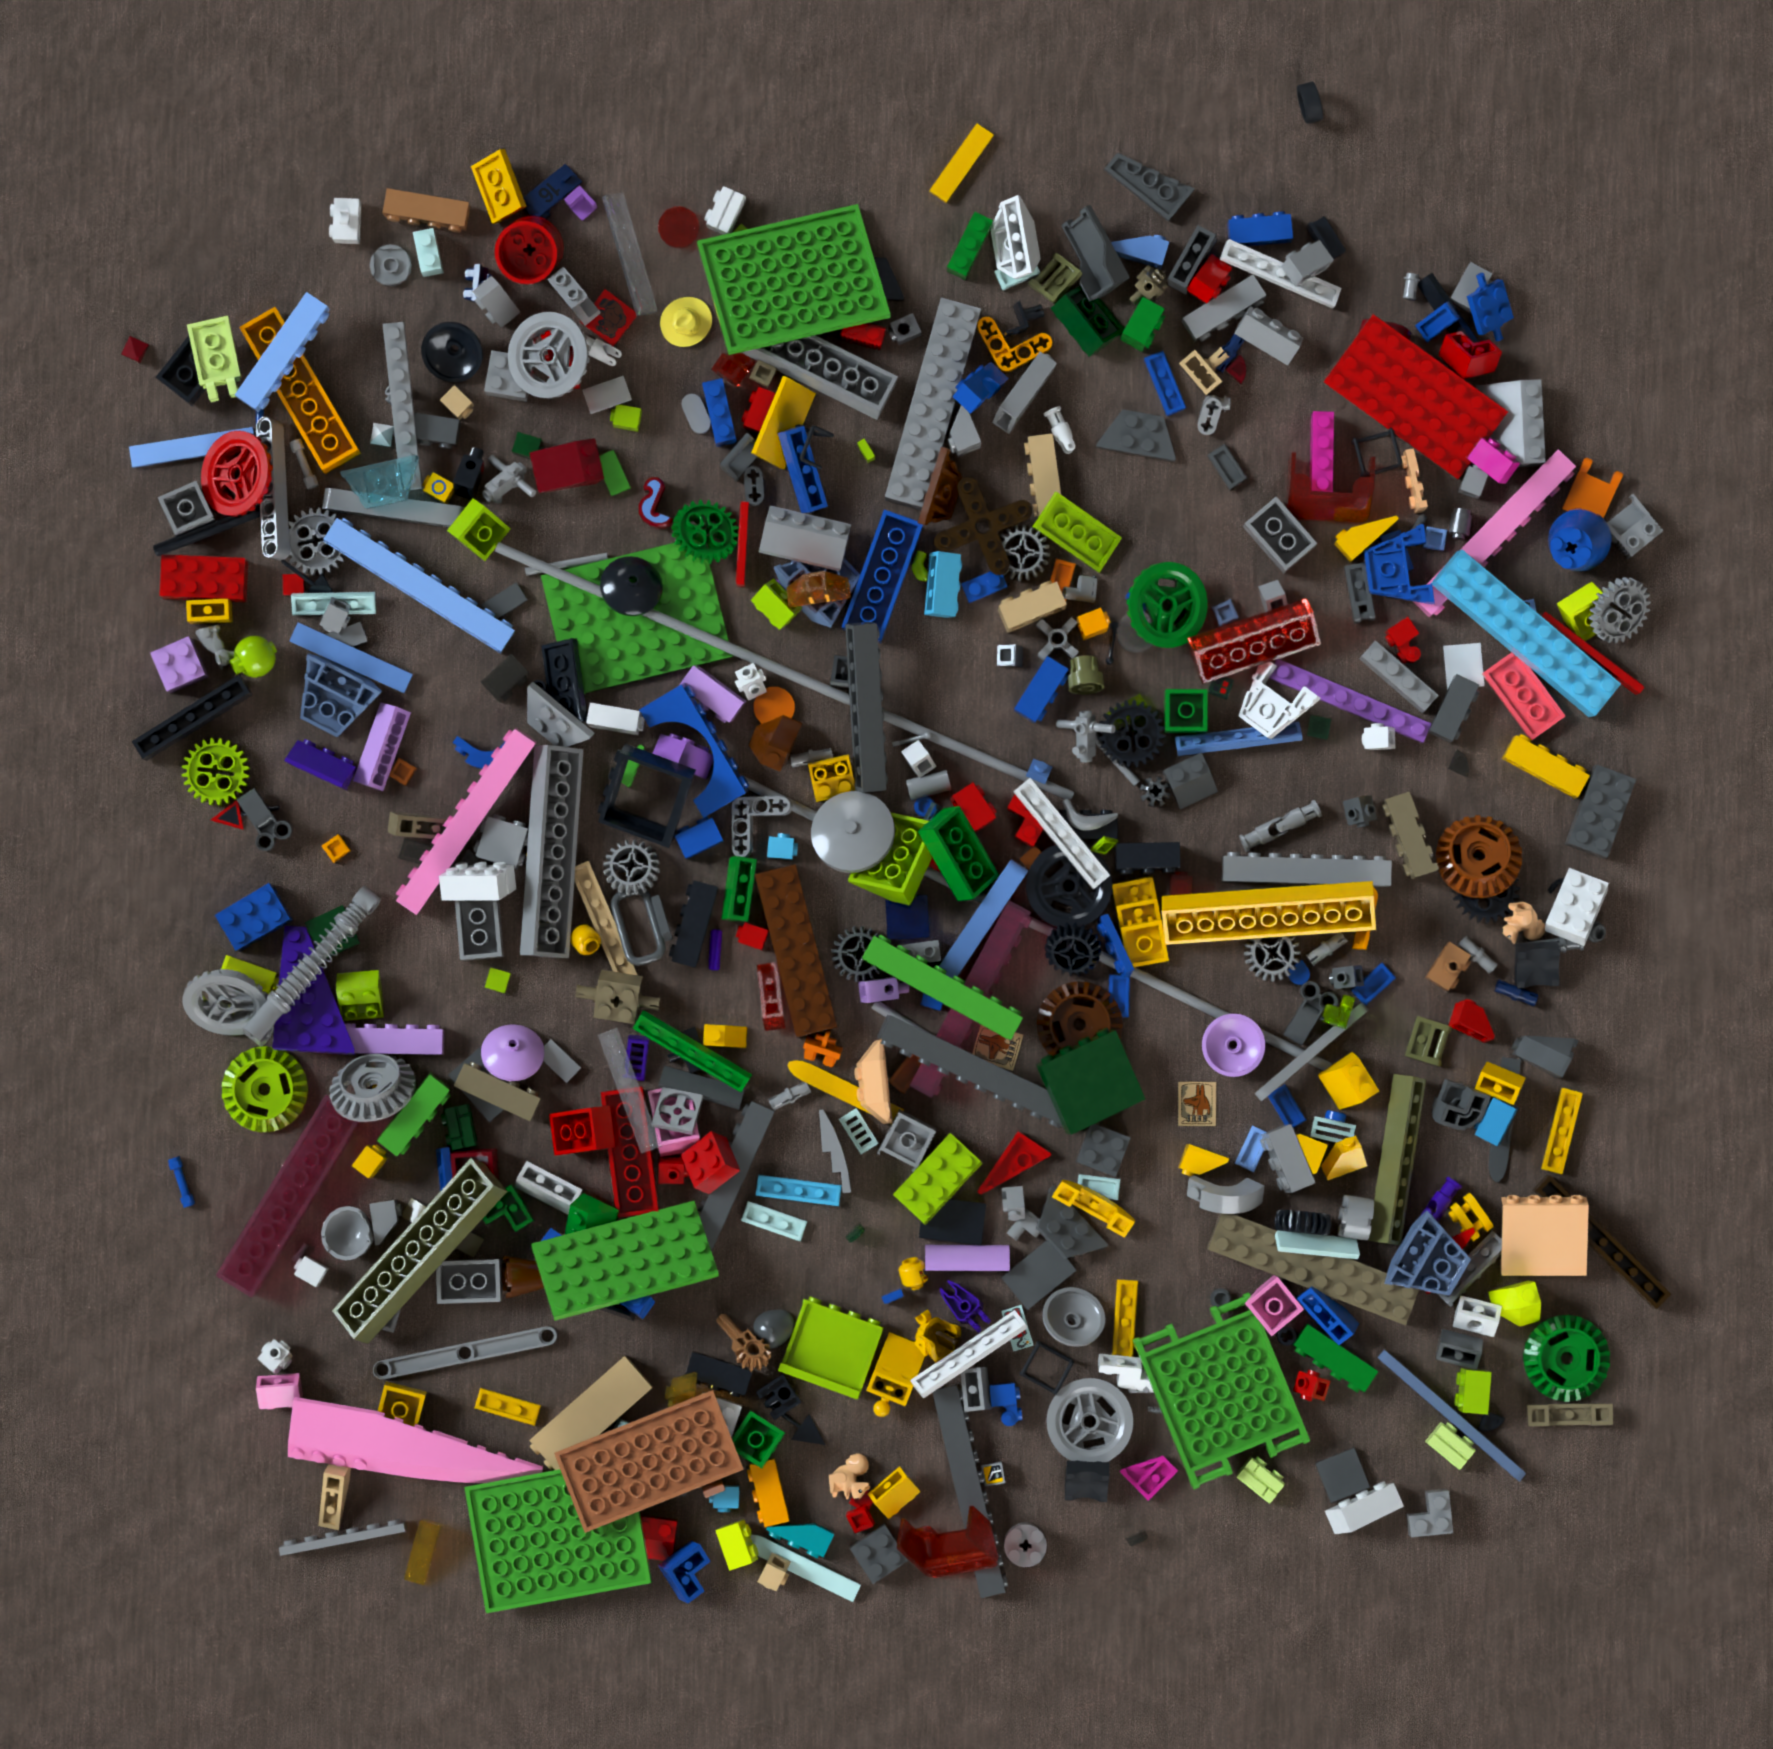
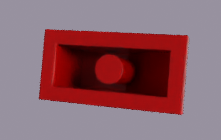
[1448,999,1495,1043]

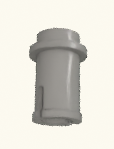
[1403,273,1420,300]
[1205,395,1230,412]

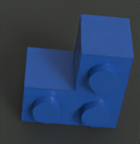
[658,1541,711,1604]

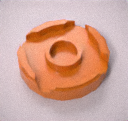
[754,687,795,724]

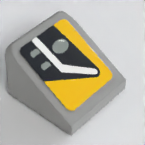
[981,1461,1006,1486]

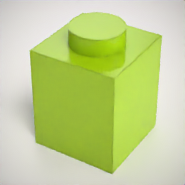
[610,404,642,432]

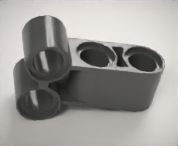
[237,788,293,851]
[1283,981,1338,1045]

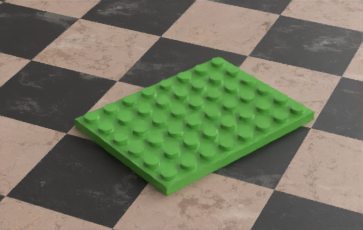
[697,204,891,355]
[541,540,732,694]
[464,1469,652,1613]

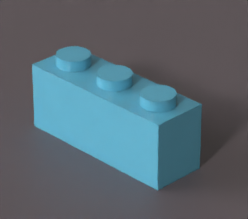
[924,551,962,618]

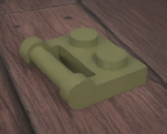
[1028,252,1082,305]
[1404,1016,1452,1067]

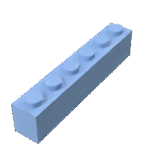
[235,292,330,412]

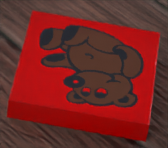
[580,289,638,347]

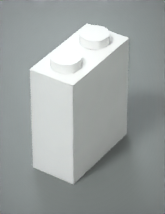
[586,703,645,735]

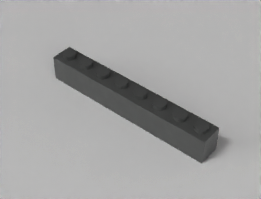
[845,622,888,793]
[698,1101,775,1252]

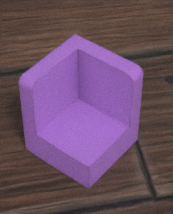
[564,185,598,221]

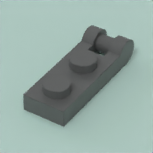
[1344,562,1375,624]

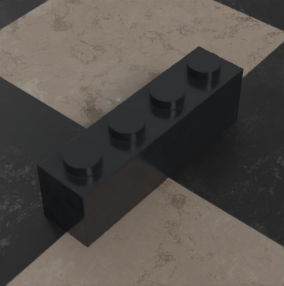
[669,880,719,968]

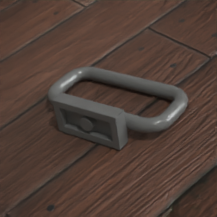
[611,889,673,966]

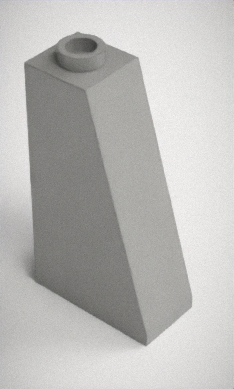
[992,352,1057,434]

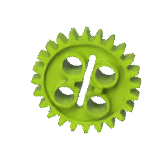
[181,738,250,806]

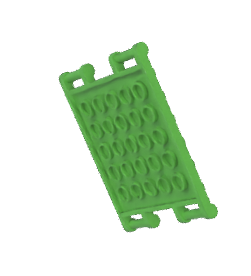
[1132,1292,1310,1490]

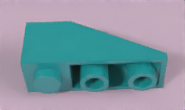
[766,1523,835,1558]

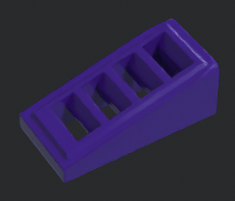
[624,1035,649,1081]

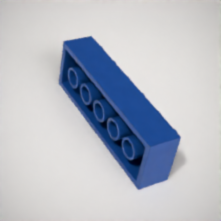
[842,509,923,644]

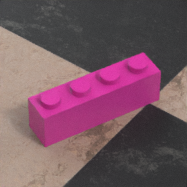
[1309,411,1334,498]

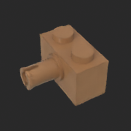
[1425,942,1471,991]

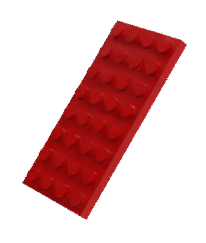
[1323,314,1508,479]

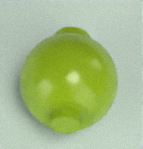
[229,636,277,678]

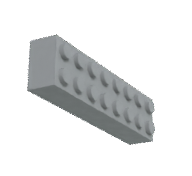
[741,335,898,420]

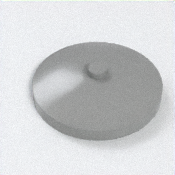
[811,791,895,873]

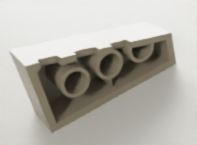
[1382,791,1439,880]

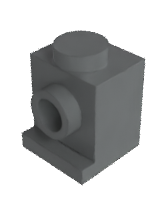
[1329,965,1364,989]

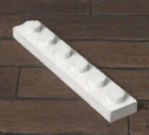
[1220,239,1342,309]
[1013,778,1110,889]
[911,1310,1027,1398]

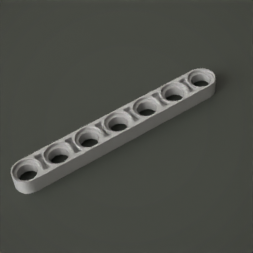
[1254,1002,1369,1101]

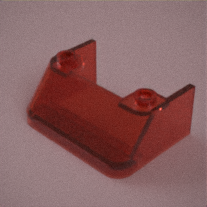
[1286,452,1376,523]
[896,1506,998,1578]

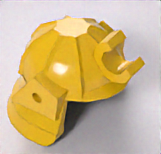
[914,1309,961,1363]

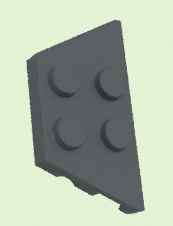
[1096,409,1176,462]
[1036,1186,1108,1259]

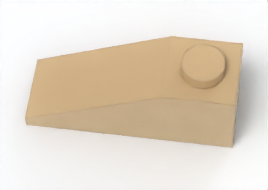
[318,1464,351,1530]

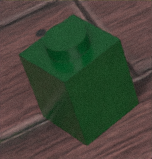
[512,432,545,460]

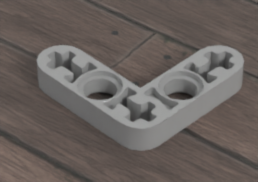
[732,796,793,858]

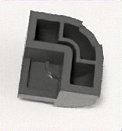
[1432,1079,1491,1130]

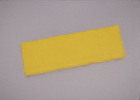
[474,1388,541,1426]

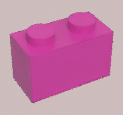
[1467,438,1520,484]

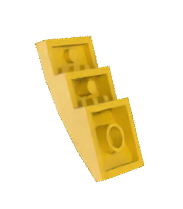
[1112,876,1169,967]

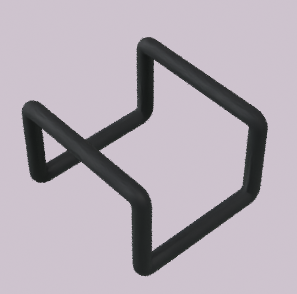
[784,424,834,470]
[1351,428,1402,478]
[1019,1341,1074,1395]

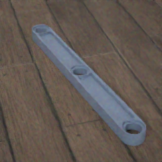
[1377,1350,1526,1482]

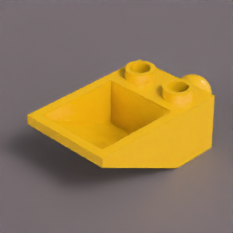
[866,1332,925,1417]

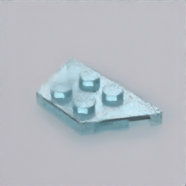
[340,455,418,509]

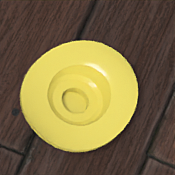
[660,297,712,347]

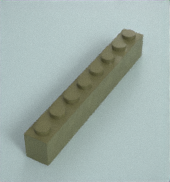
[1368,1074,1426,1246]

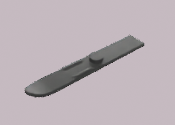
[1488,1057,1521,1182]

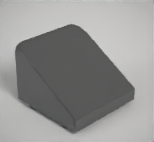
[997,645,1023,667]

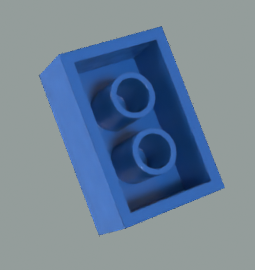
[215,883,293,952]

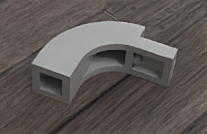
[1187,1175,1264,1214]

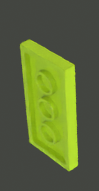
[1033,492,1122,573]

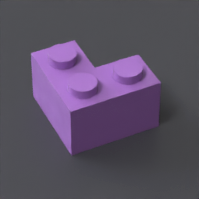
[653,733,714,779]

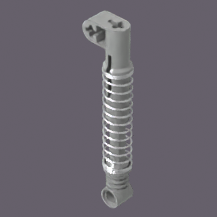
[243,886,381,1047]

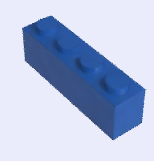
[777,426,828,513]

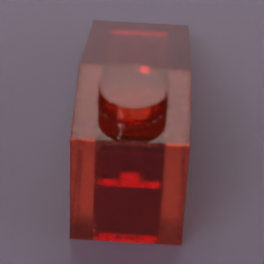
[757,962,786,1031]

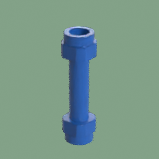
[168,1156,196,1208]

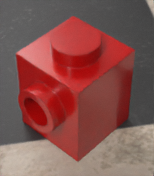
[659,1157,689,1184]

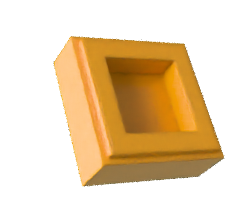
[322,834,351,863]

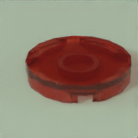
[658,206,699,248]

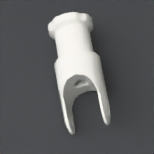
[582,331,622,366]
[1043,406,1075,454]

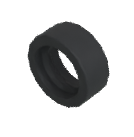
[1297,81,1323,124]

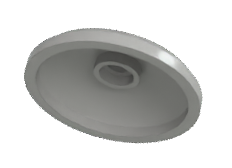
[1042,1287,1105,1347]

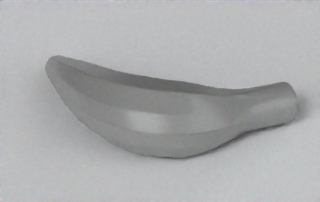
[1062,798,1118,831]

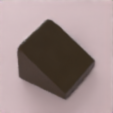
[935,1329,962,1351]

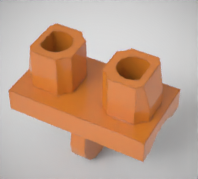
[803,1030,843,1067]

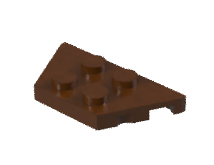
[918,447,962,525]

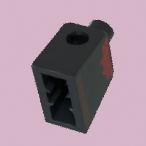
[453,447,485,500]

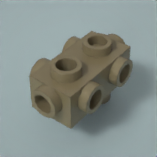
[1129,265,1169,305]

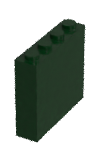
[1036,1028,1146,1135]

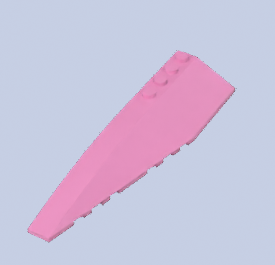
[288,1397,543,1483]

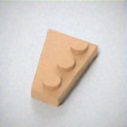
[1401,448,1428,514]

